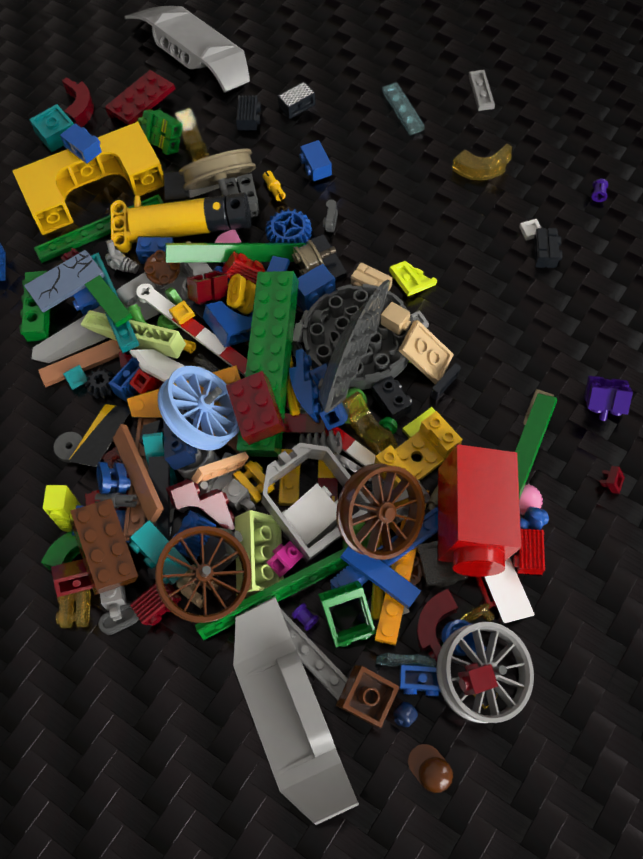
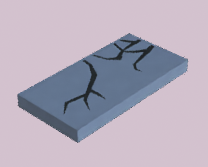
[24,250,104,313]

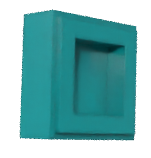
[63,365,87,390]

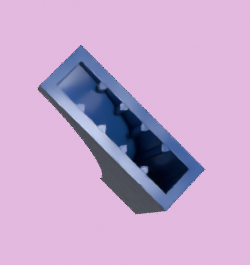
[203,301,252,348]

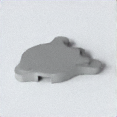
[335,453,371,481]

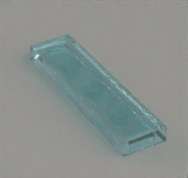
[382,82,425,135]

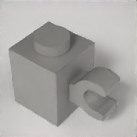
[222,478,256,513]
[100,586,127,621]

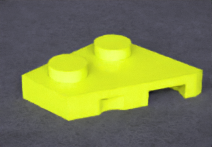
[389,261,437,296]

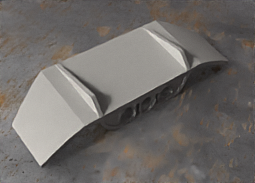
[125,6,250,92]
[233,597,359,825]

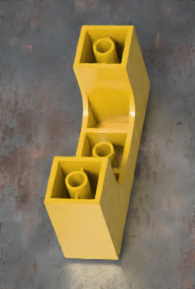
[13,122,164,235]

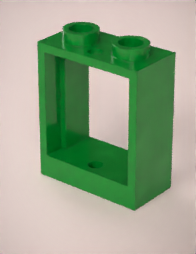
[318,581,376,647]

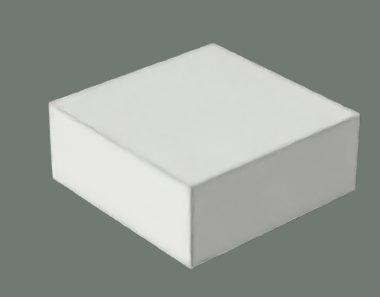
[520,219,541,240]

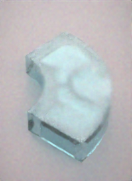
[376,653,436,668]

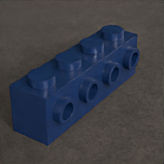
[163,397,197,470]

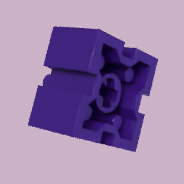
[584,375,633,421]

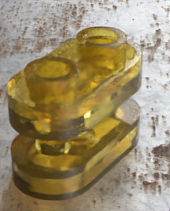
[56,589,91,628]

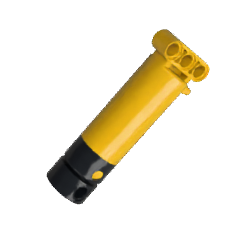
[111,192,251,253]

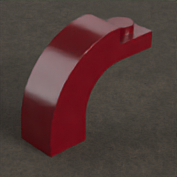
[62,77,94,128]
[417,589,458,665]

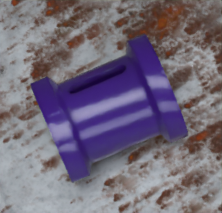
[591,179,609,202]
[292,603,319,631]

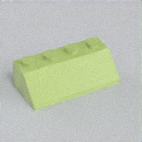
[235,510,284,597]

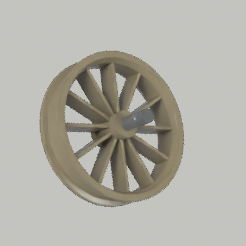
[179,149,256,196]

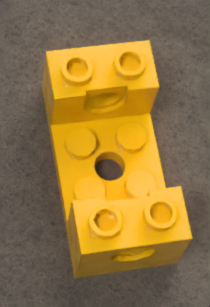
[374,411,463,490]

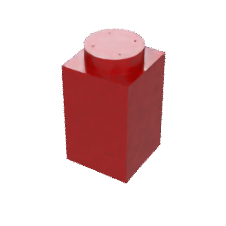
[438,444,521,577]

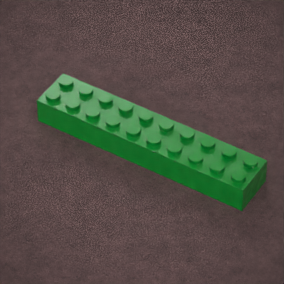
[236,271,299,457]

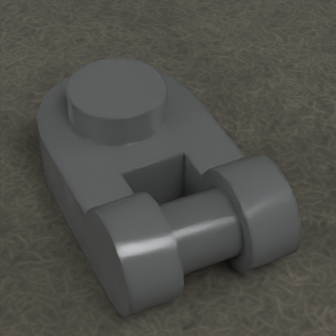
[323,200,338,232]

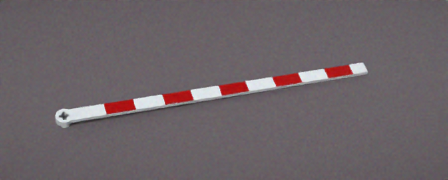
[136,283,385,482]

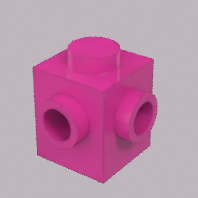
[266,541,304,577]

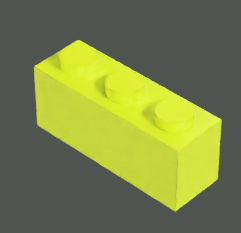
[43,485,82,532]

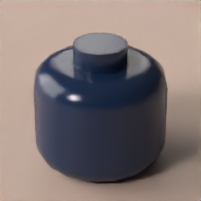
[393,702,418,727]

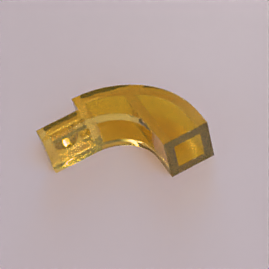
[175,108,209,162]
[453,144,512,180]
[342,392,398,455]

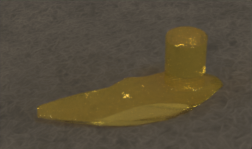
[460,604,495,622]

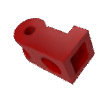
[129,368,164,394]

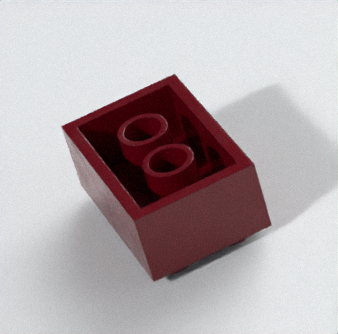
[226,371,286,445]

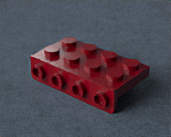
[105,70,175,125]

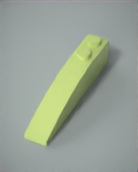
[81,310,186,359]

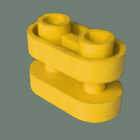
[226,274,256,315]
[232,460,275,504]

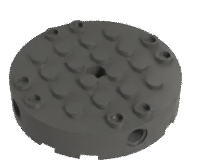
[303,284,413,390]

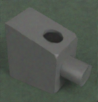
[199,528,243,572]

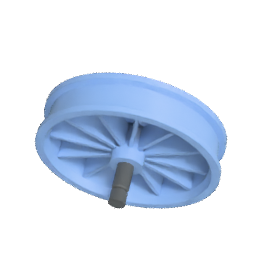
[158,366,240,450]

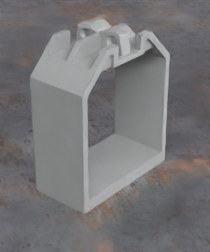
[261,443,370,563]

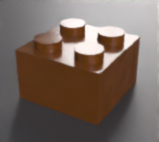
[336,665,400,728]

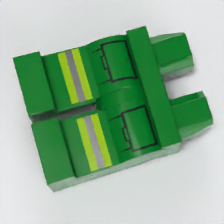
[141,109,183,155]

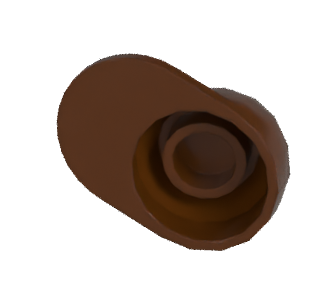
[408,744,453,793]

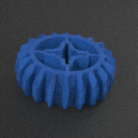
[265,208,312,244]

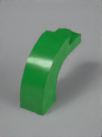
[41,531,81,570]

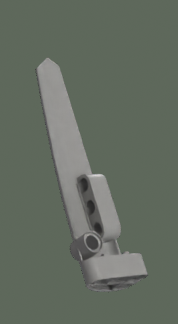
[32,241,213,364]

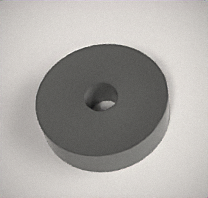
[54,432,83,463]

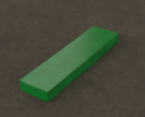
[84,275,133,328]

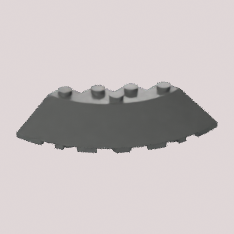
[318,280,391,413]

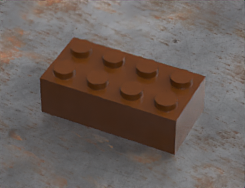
[69,499,138,595]

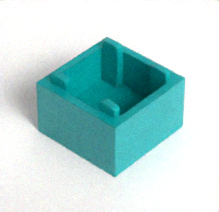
[29,104,74,152]

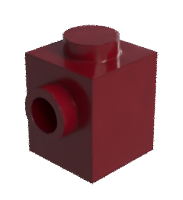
[458,662,498,695]

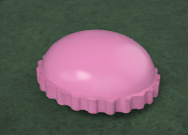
[519,484,543,516]

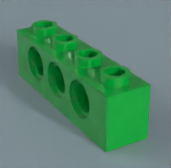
[20,271,50,342]

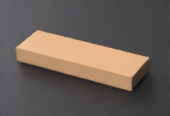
[191,452,249,484]

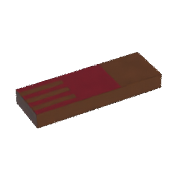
[283,413,326,434]

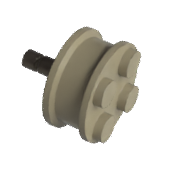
[291,240,336,276]

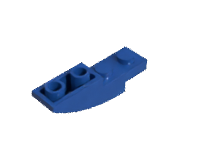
[289,349,321,423]

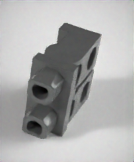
[225,173,259,217]

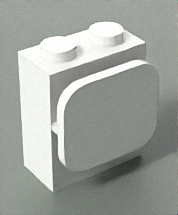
[283,484,338,548]

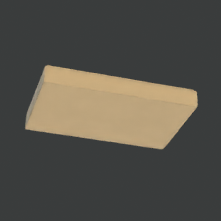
[398,320,454,384]

